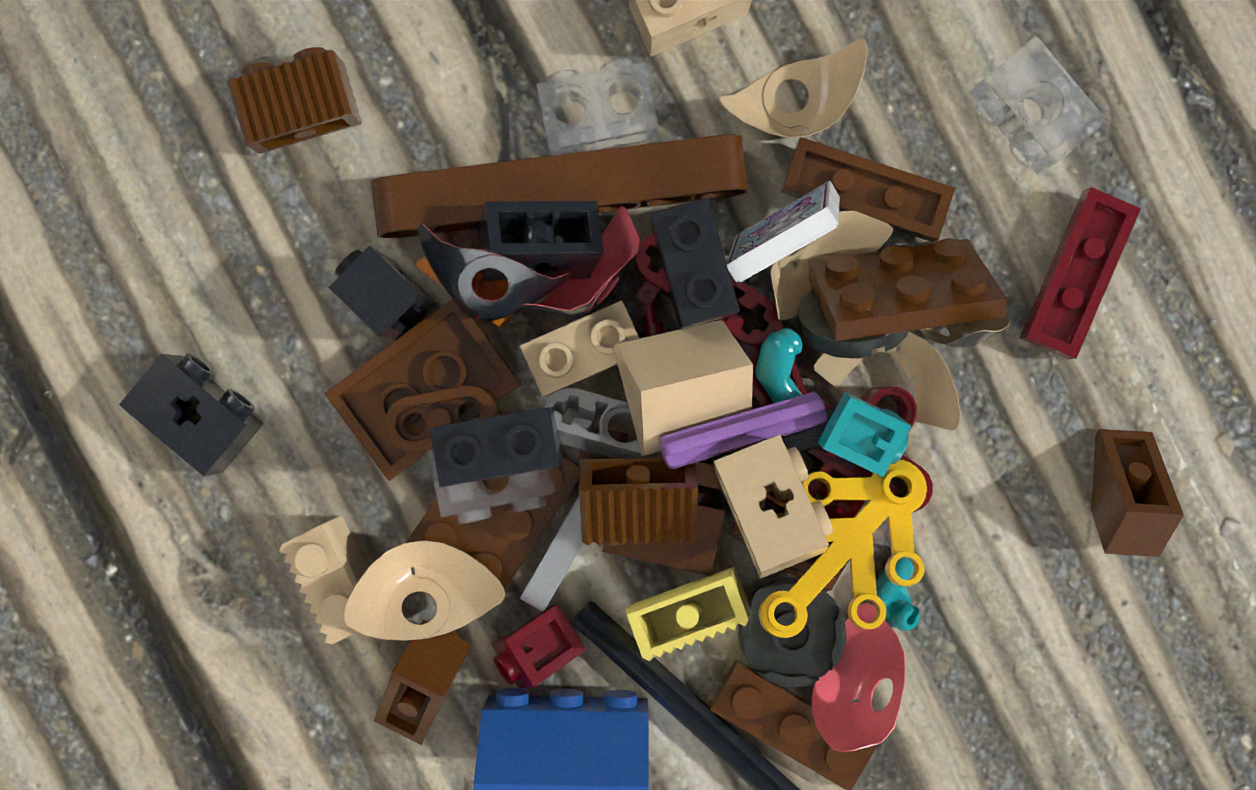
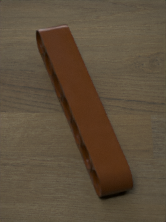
[371,134,749,239]

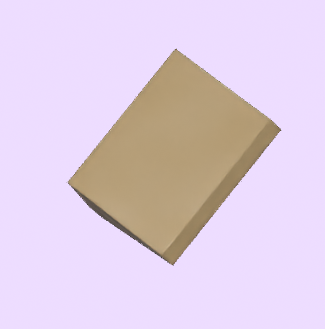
[613,320,753,456]

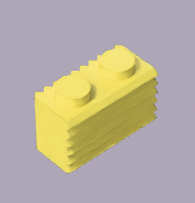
[626,567,752,661]

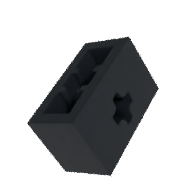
[650,198,740,330]
[478,201,603,281]
[328,246,438,340]
[119,353,264,476]
[429,407,563,488]

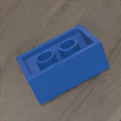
[473,688,649,790]

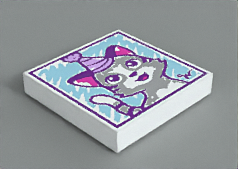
[726,181,840,282]

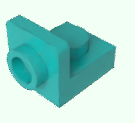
[818,392,911,477]

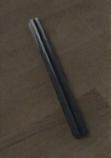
[573,601,800,790]

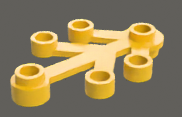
[759,460,927,638]

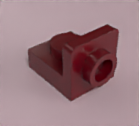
[491,604,586,688]

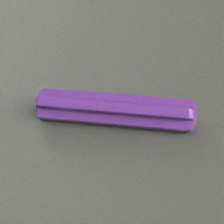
[660,392,827,469]

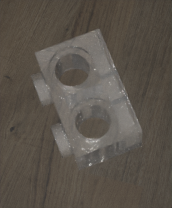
[536,59,658,156]

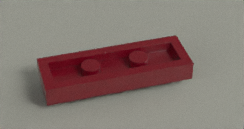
[1019,187,1141,359]

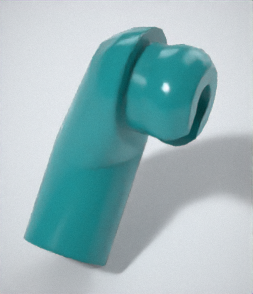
[756,328,803,403]
[876,555,920,631]

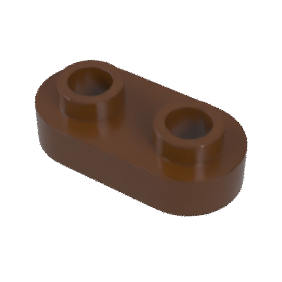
[384,386,498,452]

